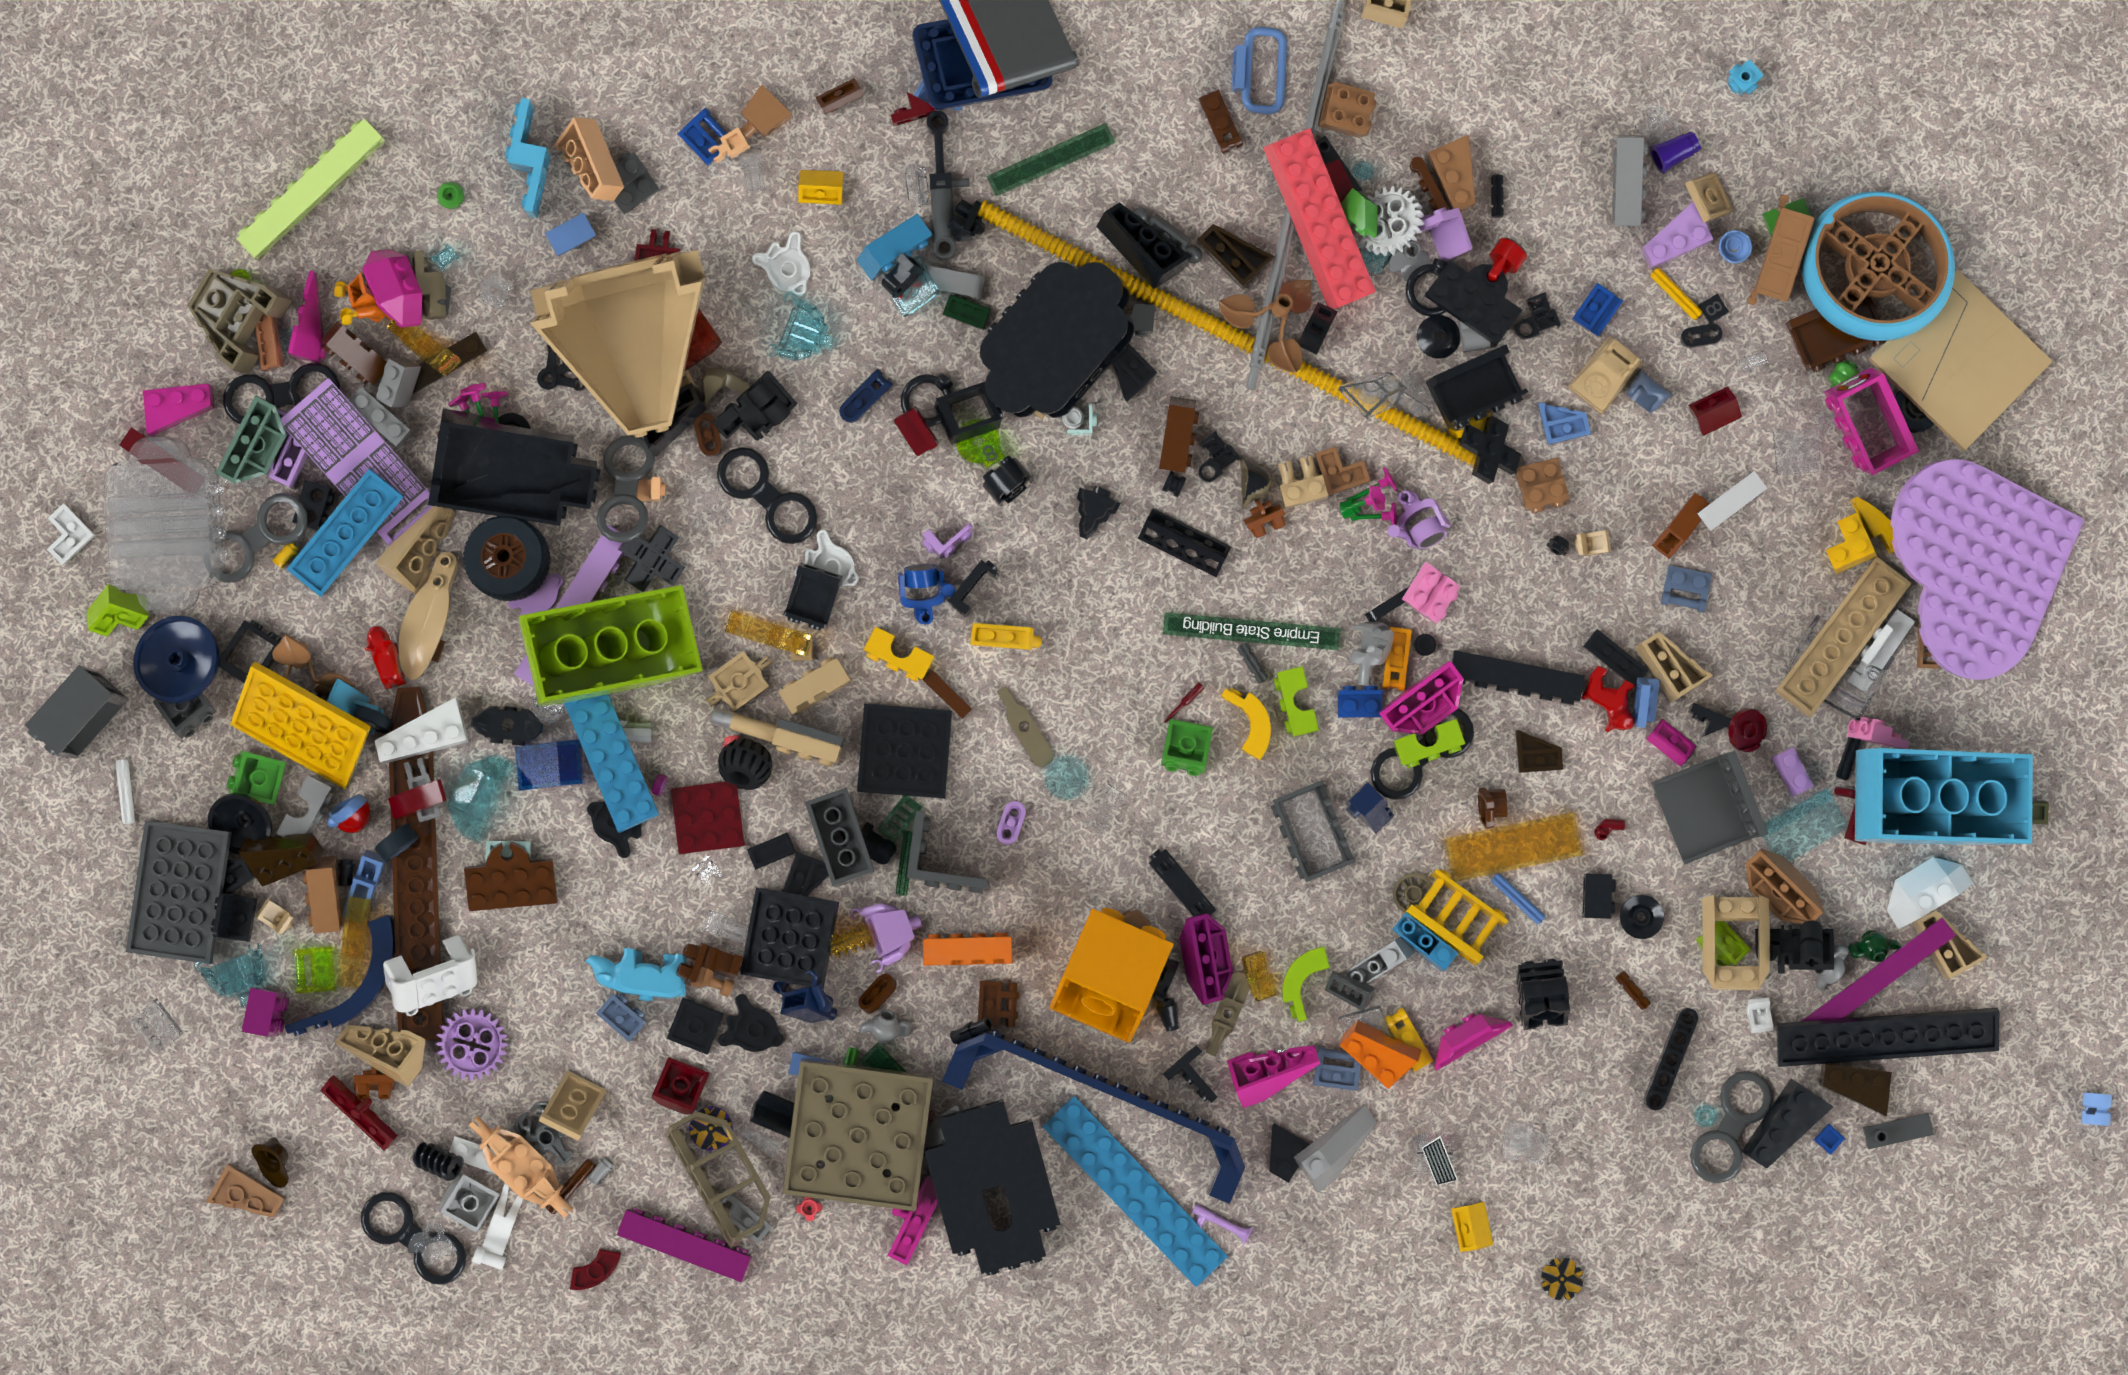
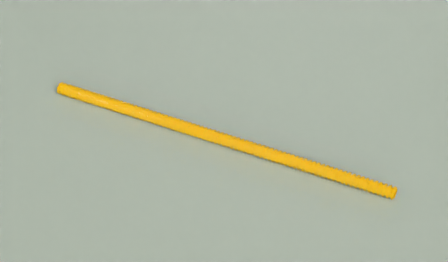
[977,200,1477,468]

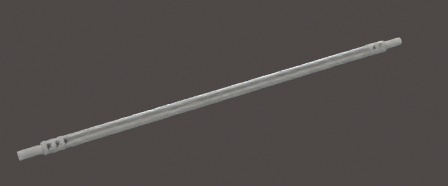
[1246,0,1346,390]

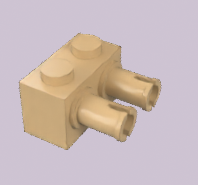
[1361,0,1412,29]
[1278,455,1328,509]

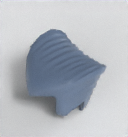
[1627,369,1673,413]

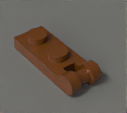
[1199,89,1243,154]
[1409,157,1449,211]

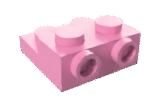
[1402,562,1460,624]
[1847,717,1910,749]

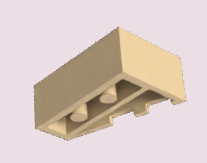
[778,657,852,716]

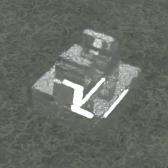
[692,855,722,886]

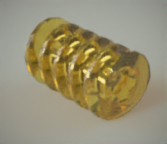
[830,922,874,959]

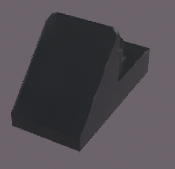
[1688,703,1732,737]

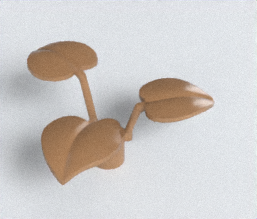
[1219,280,1312,373]
[272,634,355,697]

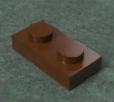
[816,78,864,115]

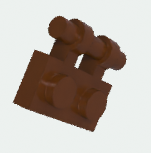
[978,981,1019,1027]

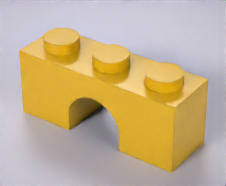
[863,626,935,682]

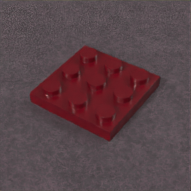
[671,782,745,855]

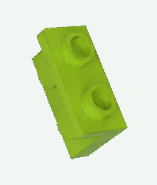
[1696,921,1751,966]

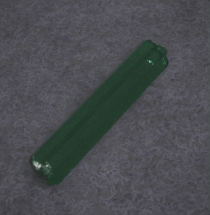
[895,830,913,896]

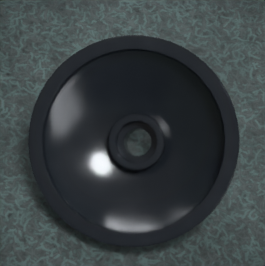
[208,793,272,855]

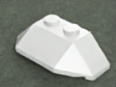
[1887,857,1974,929]

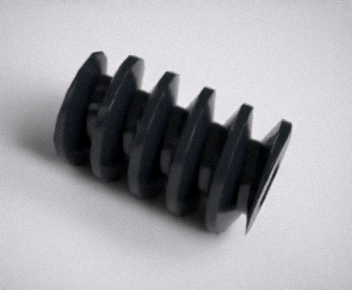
[413,1142,464,1181]

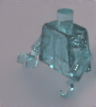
[766,292,835,361]
[194,943,266,1008]

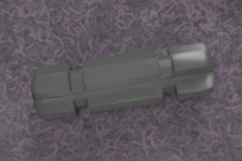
[1237,643,1268,684]

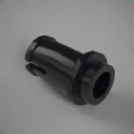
[337,859,355,886]

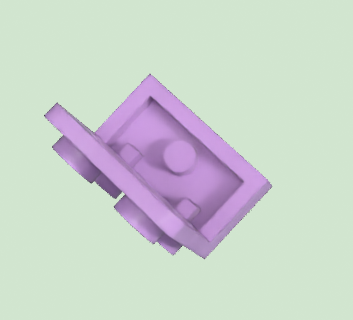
[1418,207,1472,261]
[922,523,973,558]

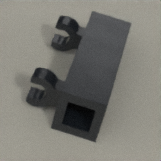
[1148,849,1216,917]

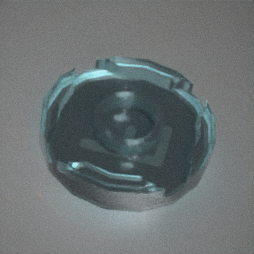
[1045,756,1088,799]

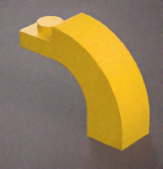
[1221,688,1271,761]

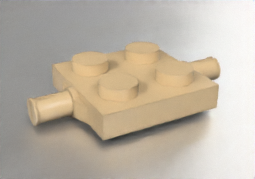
[706,651,772,712]

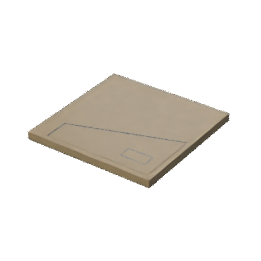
[1869,270,2053,452]

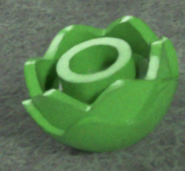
[437,182,464,209]

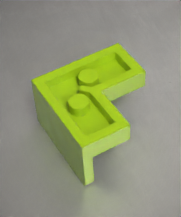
[86,584,149,637]

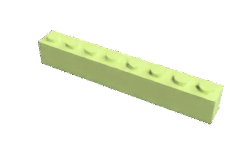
[237,119,385,261]

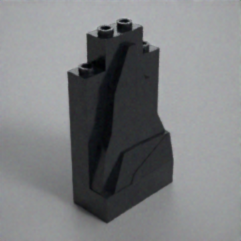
[428,408,601,526]

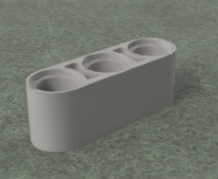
[919,265,986,300]

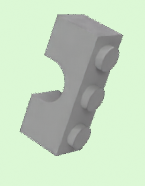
[349,387,413,449]
[276,775,335,838]

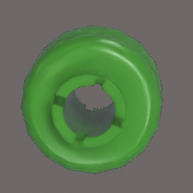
[1828,360,1860,388]

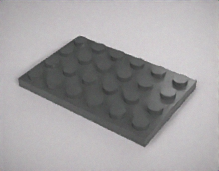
[126,821,232,964]

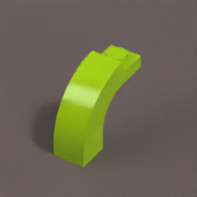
[1282,947,1330,1022]

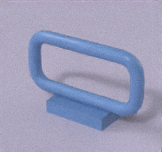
[1231,27,1287,114]

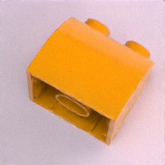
[1048,908,1174,1044]

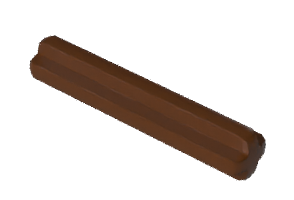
[545,1159,596,1214]

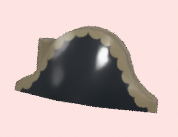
[1240,455,1272,508]

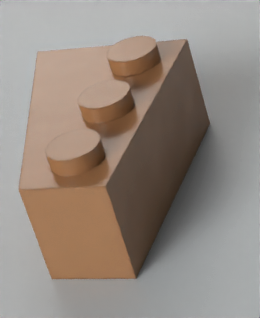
[303,856,342,933]

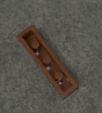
[923,670,972,719]

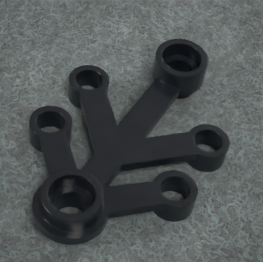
[537,345,585,391]

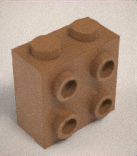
[1319,82,1376,138]

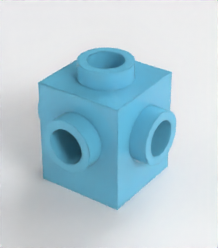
[1727,59,1764,96]

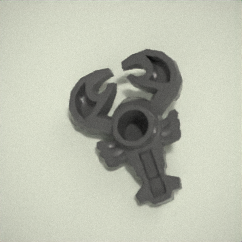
[514,1101,574,1165]

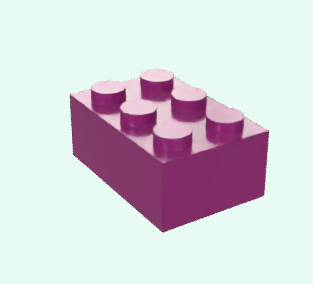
[241,988,289,1037]

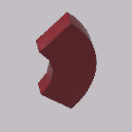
[570,1249,621,1290]

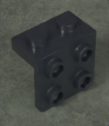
[210,893,258,942]

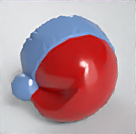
[327,794,371,833]

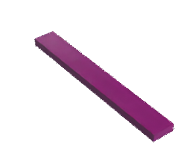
[1800,917,1956,1022]

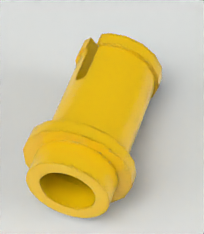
[272,543,299,569]

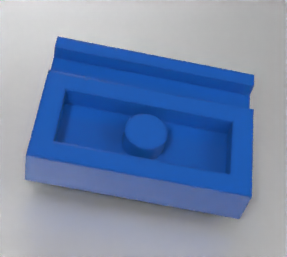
[1571,283,1623,337]

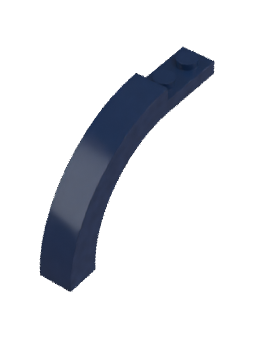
[285,915,395,1036]

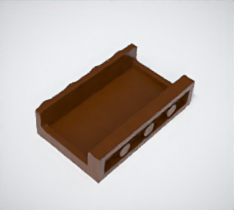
[1786,295,1886,373]

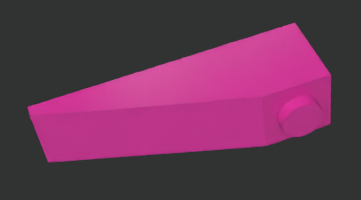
[288,270,327,363]

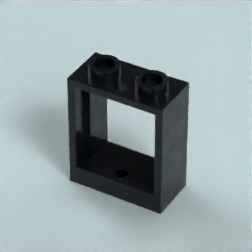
[934,382,1003,445]
[219,620,282,683]

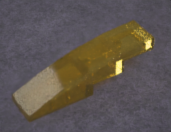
[337,897,372,989]

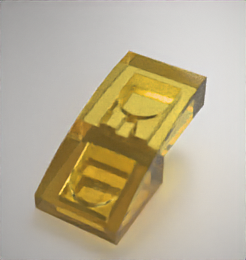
[1242,951,1276,1002]

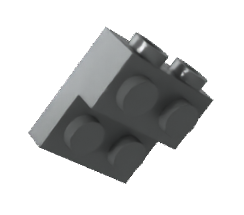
[614,152,660,215]
[153,693,217,739]

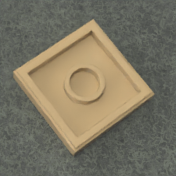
[1685,172,1734,223]

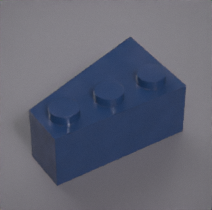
[1345,782,1394,834]

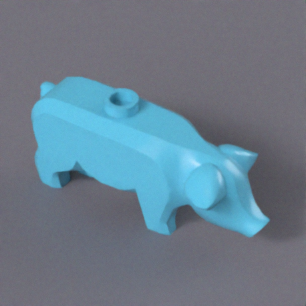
[585,948,686,1001]

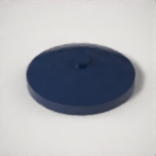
[133,616,220,703]

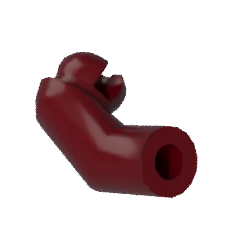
[1594,819,1625,841]

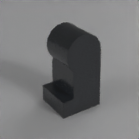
[881,253,924,298]
[861,822,897,865]

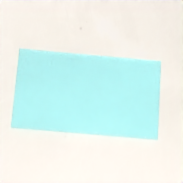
[1762,788,1848,862]

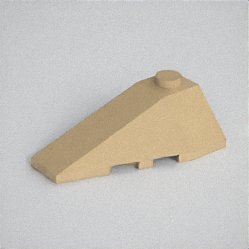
[376,506,456,595]
[335,1025,426,1087]

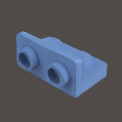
[1633,677,1660,728]

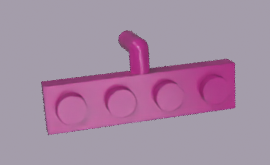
[887,1176,938,1265]

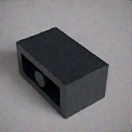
[1582,873,1616,919]

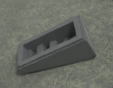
[1325,971,1376,1011]

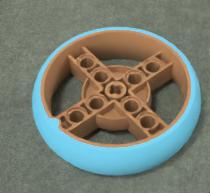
[1801,191,1955,341]

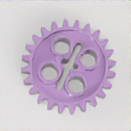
[435,1008,508,1081]

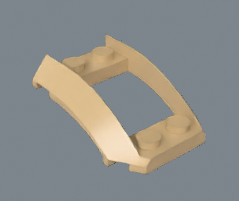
[1702,894,1770,990]

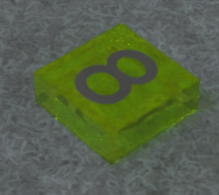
[975,438,1005,469]

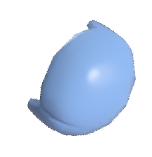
[1718,230,1753,264]

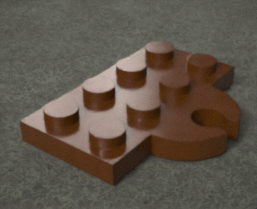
[464,842,558,911]

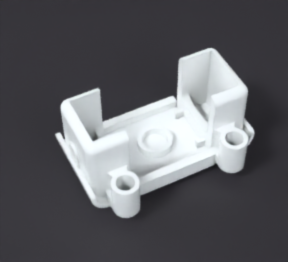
[383,935,478,1016]

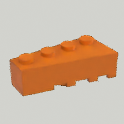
[923,933,1013,966]

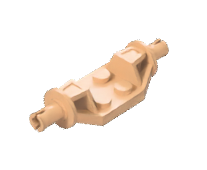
[468,1115,573,1218]

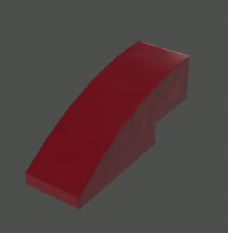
[388,779,447,820]

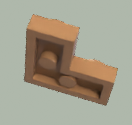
[1314,447,1371,496]

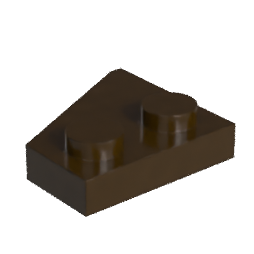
[1515,730,1563,773]

